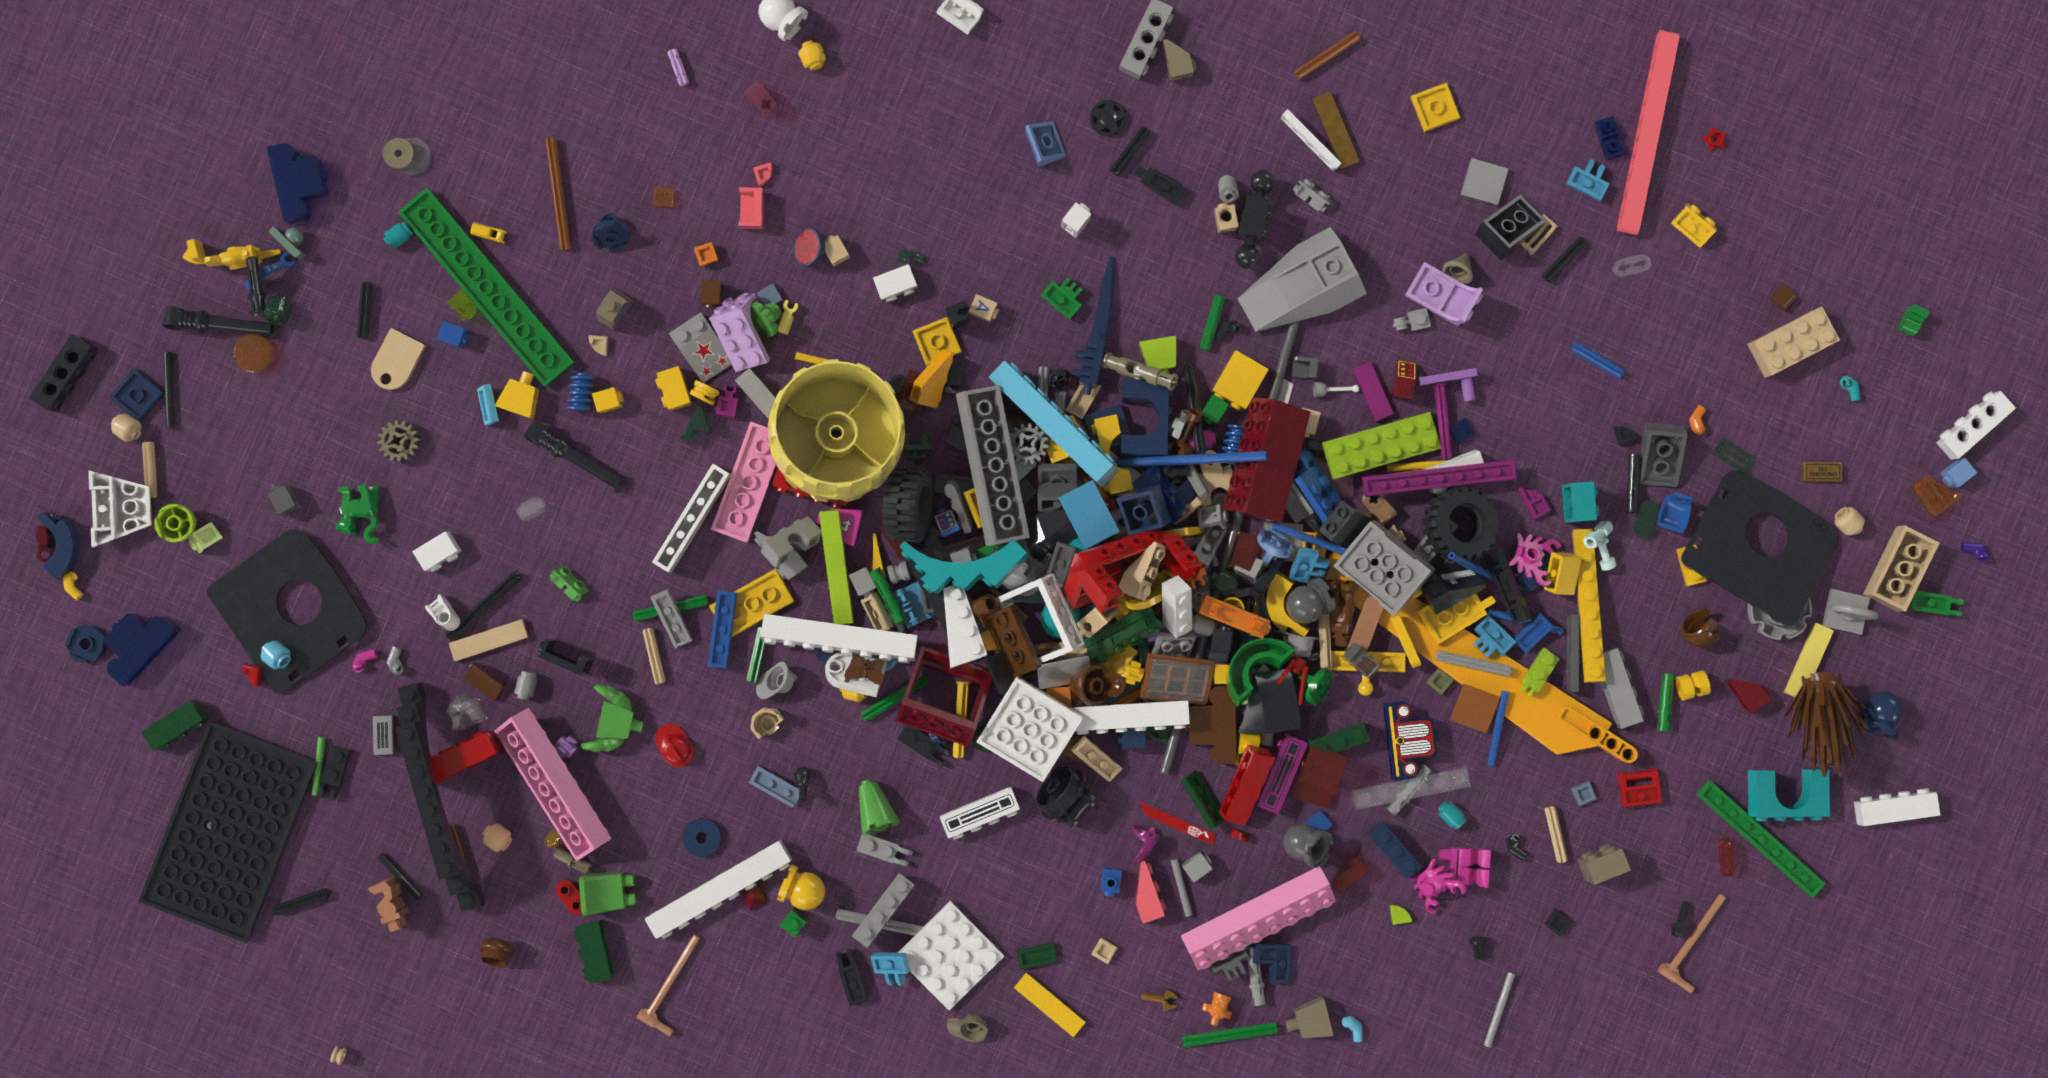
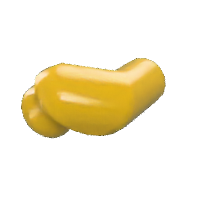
[63,571,84,601]

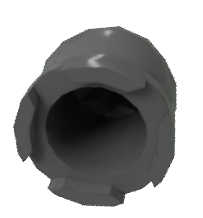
[1286,577,1336,624]
[1283,823,1333,868]

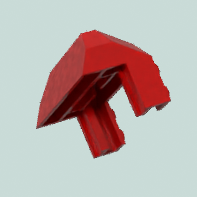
[1064,529,1202,614]

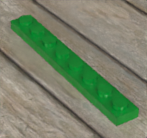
[1696,780,1825,898]

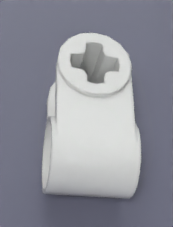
[425,594,460,631]

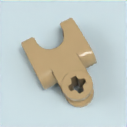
[1199,450,1233,508]

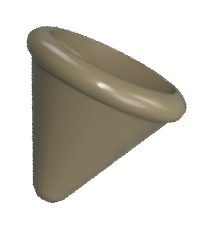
[1442,253,1473,285]

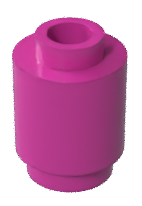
[1187,429,1216,451]

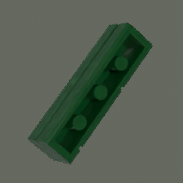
[1083,606,1163,664]

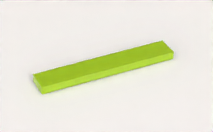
[819,509,854,624]

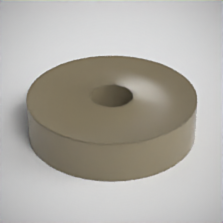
[383,138,415,170]

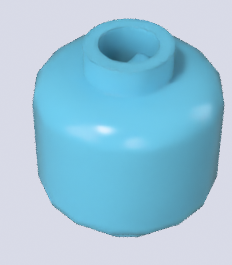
[261,641,291,669]

